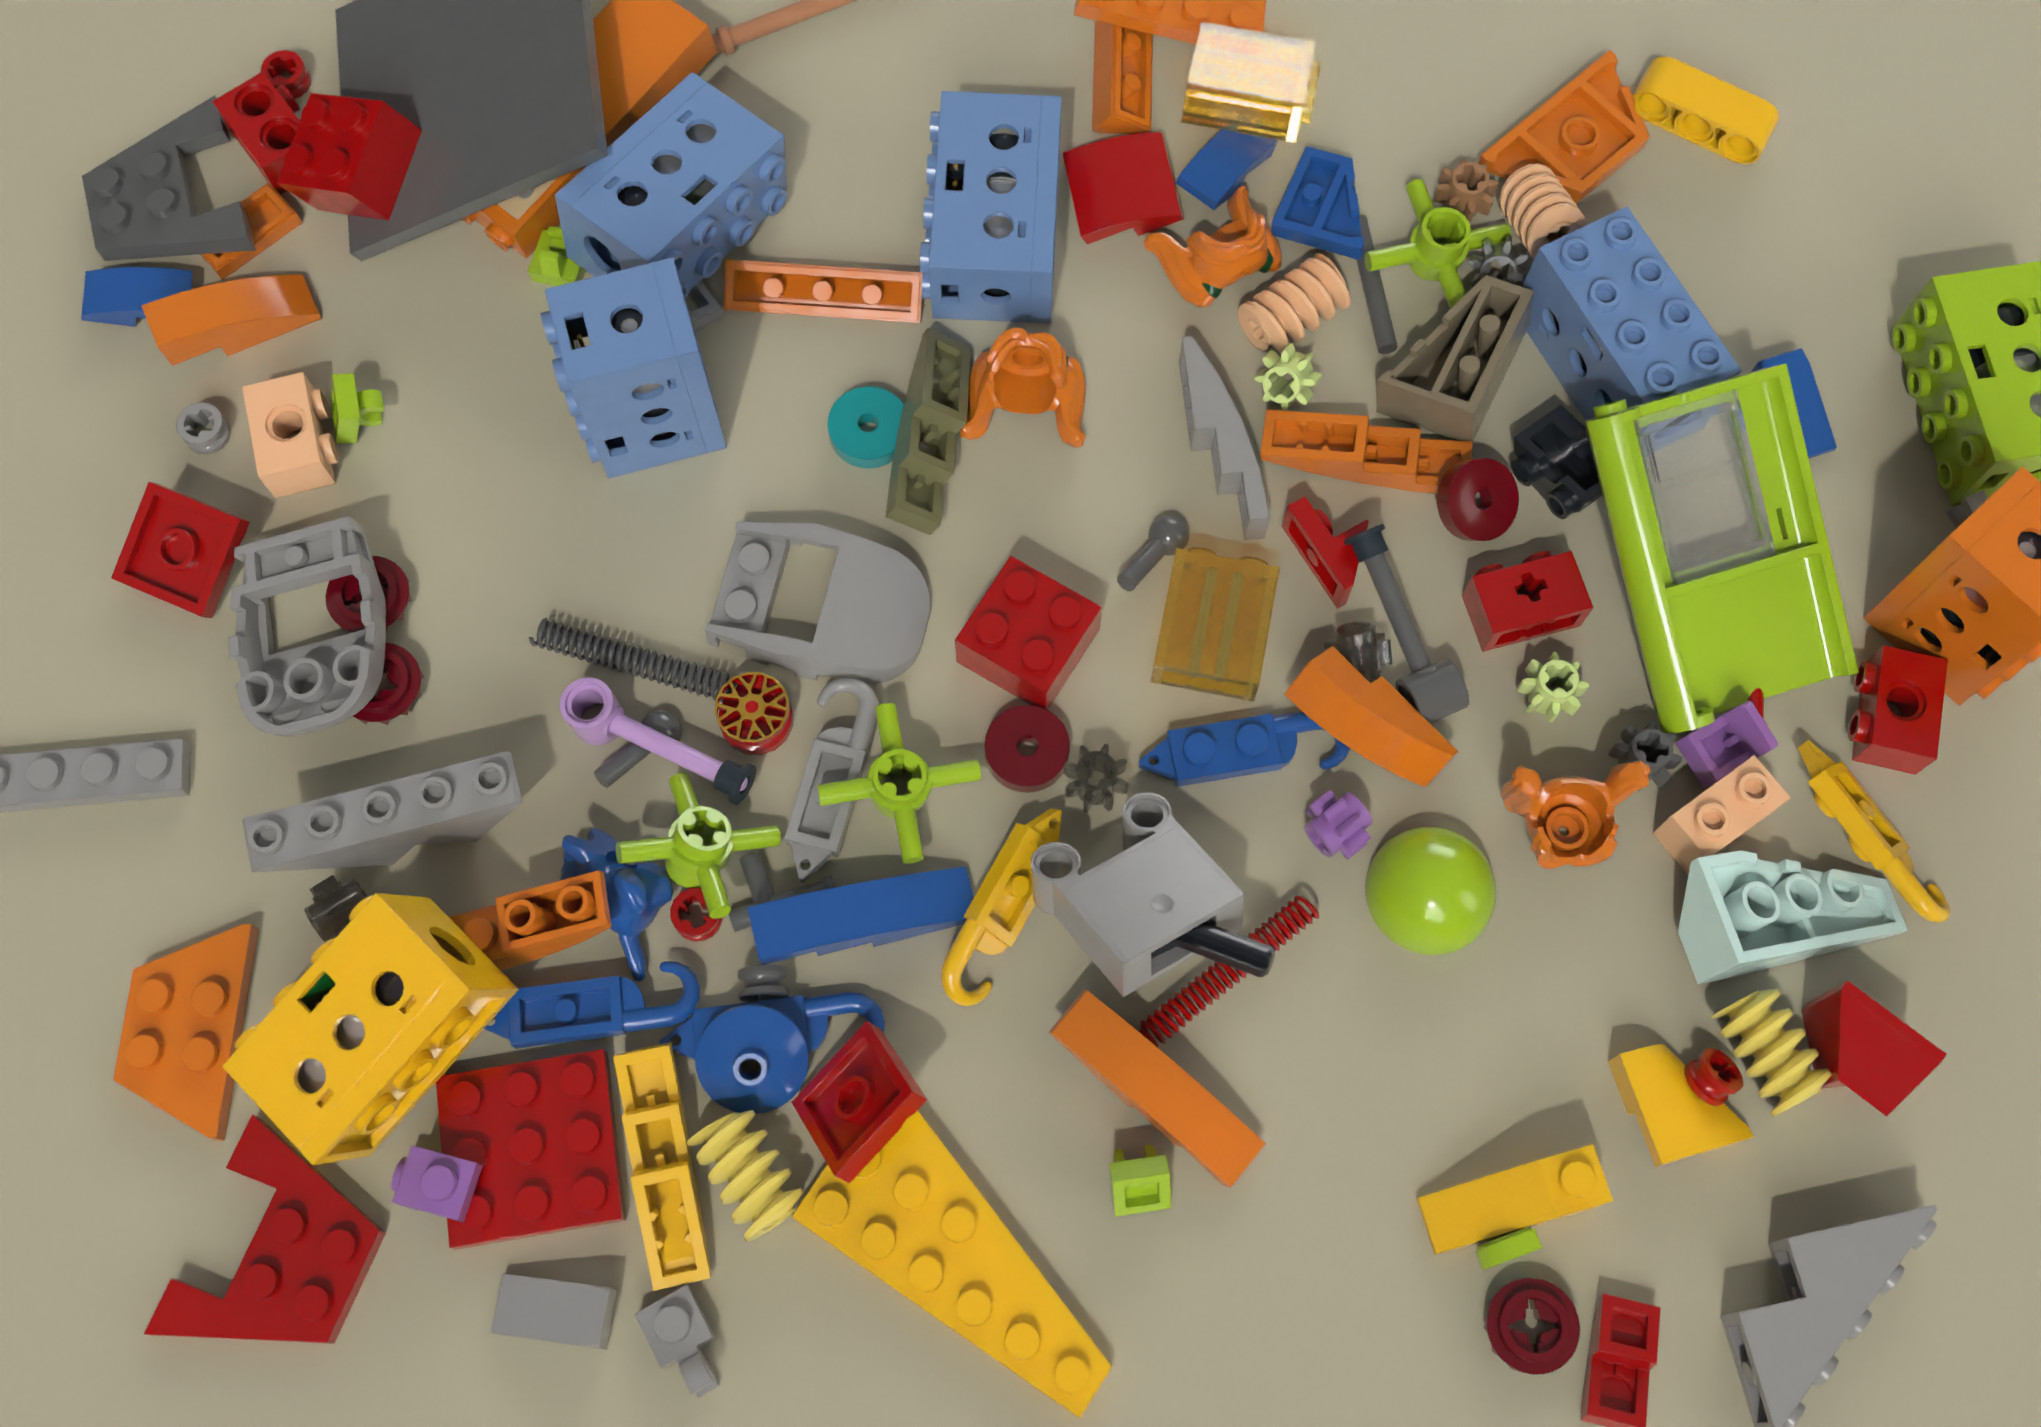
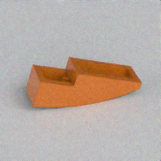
[141,274,322,366]
[1284,646,1459,787]

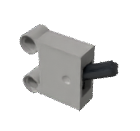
[1031,792,1275,997]

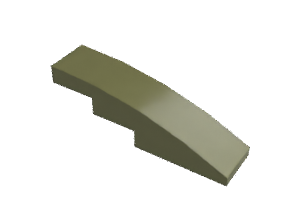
[885,328,971,535]

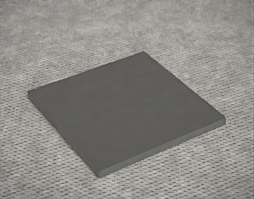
[335,0,608,261]

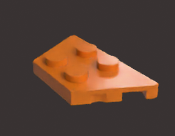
[1478,50,1650,203]
[113,924,259,1141]

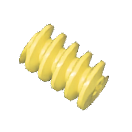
[1710,988,1831,1117]
[687,1110,803,1242]

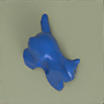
[559,828,673,982]

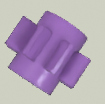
[1304,790,1373,860]

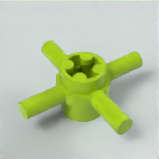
[1364,179,1511,309]
[817,703,981,864]
[616,773,781,919]

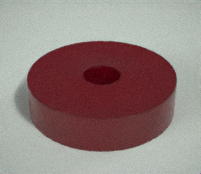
[1437,458,1519,541]
[984,705,1070,793]

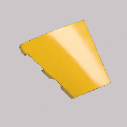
[1608,1044,1754,1167]

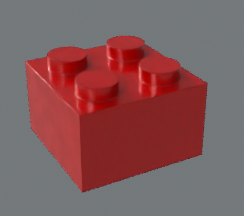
[277,93,422,221]
[955,556,1102,710]

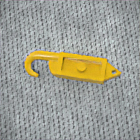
[1797,740,1950,923]
[941,808,1062,1006]

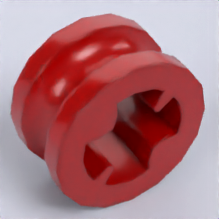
[261,50,311,100]
[670,888,723,942]
[1684,1048,1743,1106]

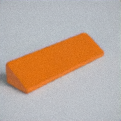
[1092,21,1153,134]
[723,259,923,323]

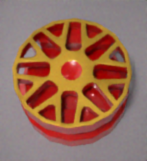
[714,672,793,755]

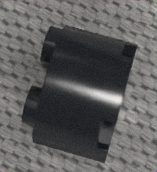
[1511,405,1603,519]

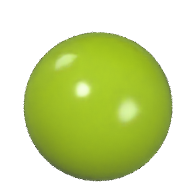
[1365,826,1496,955]

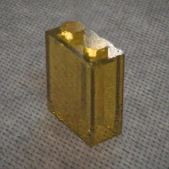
[1181,22,1321,143]
[1151,547,1280,702]

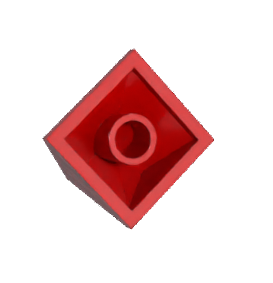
[1801,980,1947,1117]

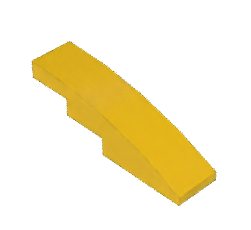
[613,1042,712,1291]

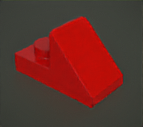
[1281,496,1369,609]

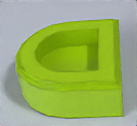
[1475,1227,1543,1270]

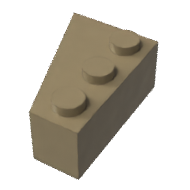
[1376,275,1534,442]

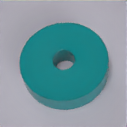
[827,386,904,468]

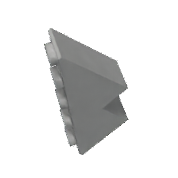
[242,751,522,872]
[1720,1205,1937,1427]

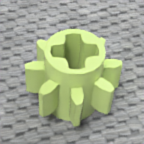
[1254,343,1322,411]
[1517,652,1589,723]

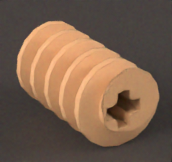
[1499,164,1586,259]
[1238,253,1351,353]

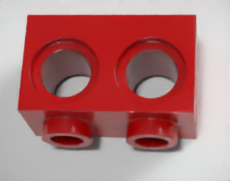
[212,71,300,195]

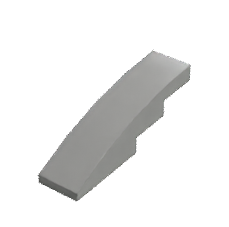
[1179,336,1270,540]

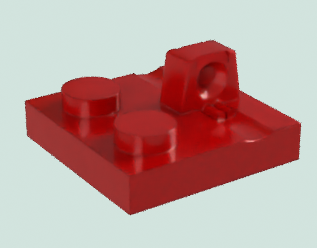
[111,481,250,618]
[791,1021,928,1184]

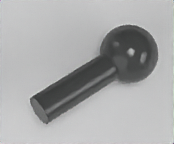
[1117,515,1189,591]
[594,710,682,788]

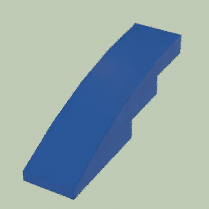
[747,867,974,965]

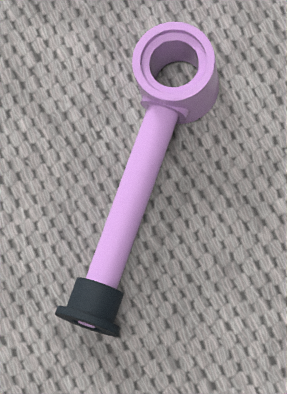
[559,677,756,805]

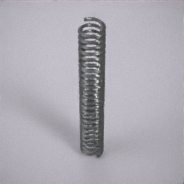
[529,618,736,703]

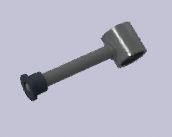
[1344,524,1469,723]

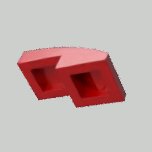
[1580,1293,1661,1427]

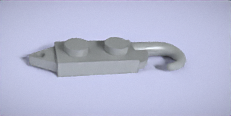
[784,678,879,883]

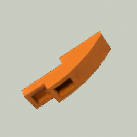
[449,870,612,970]

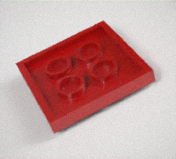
[436,1049,626,1250]

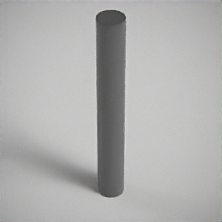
[1357,215,1398,354]

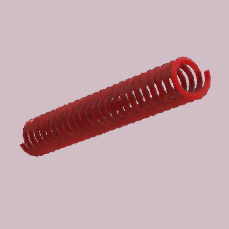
[1139,896,1319,1048]

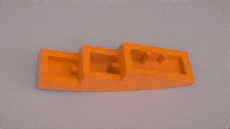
[1260,409,1473,494]
[1048,990,1266,1188]

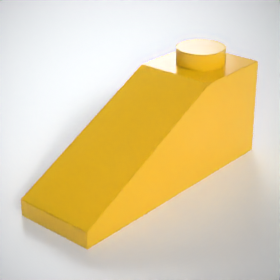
[1416,1144,1613,1255]

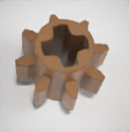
[1433,159,1498,223]

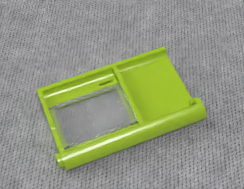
[1584,363,1859,733]

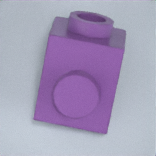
[1675,701,1778,789]
[391,1145,483,1222]

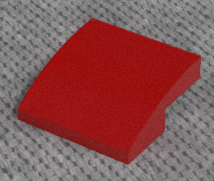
[1062,132,1184,245]

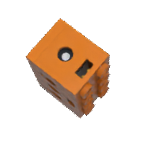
[1863,466,2041,706]

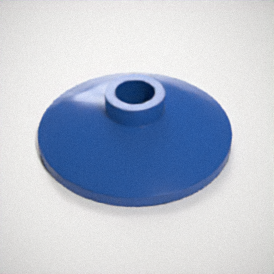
[695,1004,809,1114]

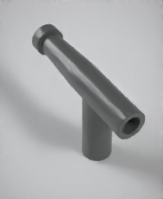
[728,852,836,932]

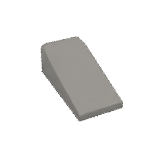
[491,1273,618,1350]

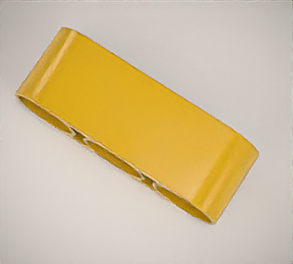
[1633,57,1780,164]

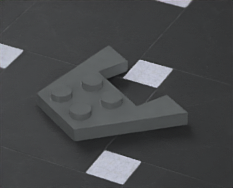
[82,95,256,261]

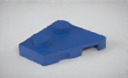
[1271,146,1364,261]

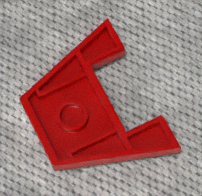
[143,1114,386,1344]

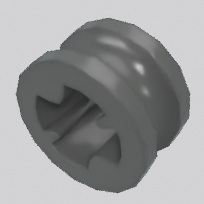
[738,965,789,1002]

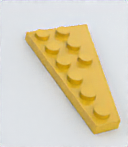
[792,1110,1112,1419]

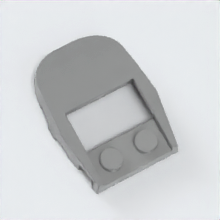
[228,516,386,737]
[705,522,932,684]

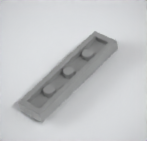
[0,738,191,813]

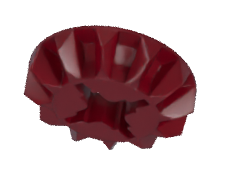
[325,556,412,633]
[353,642,424,725]
[1484,1278,1580,1375]

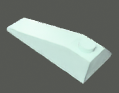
[1678,850,1908,984]

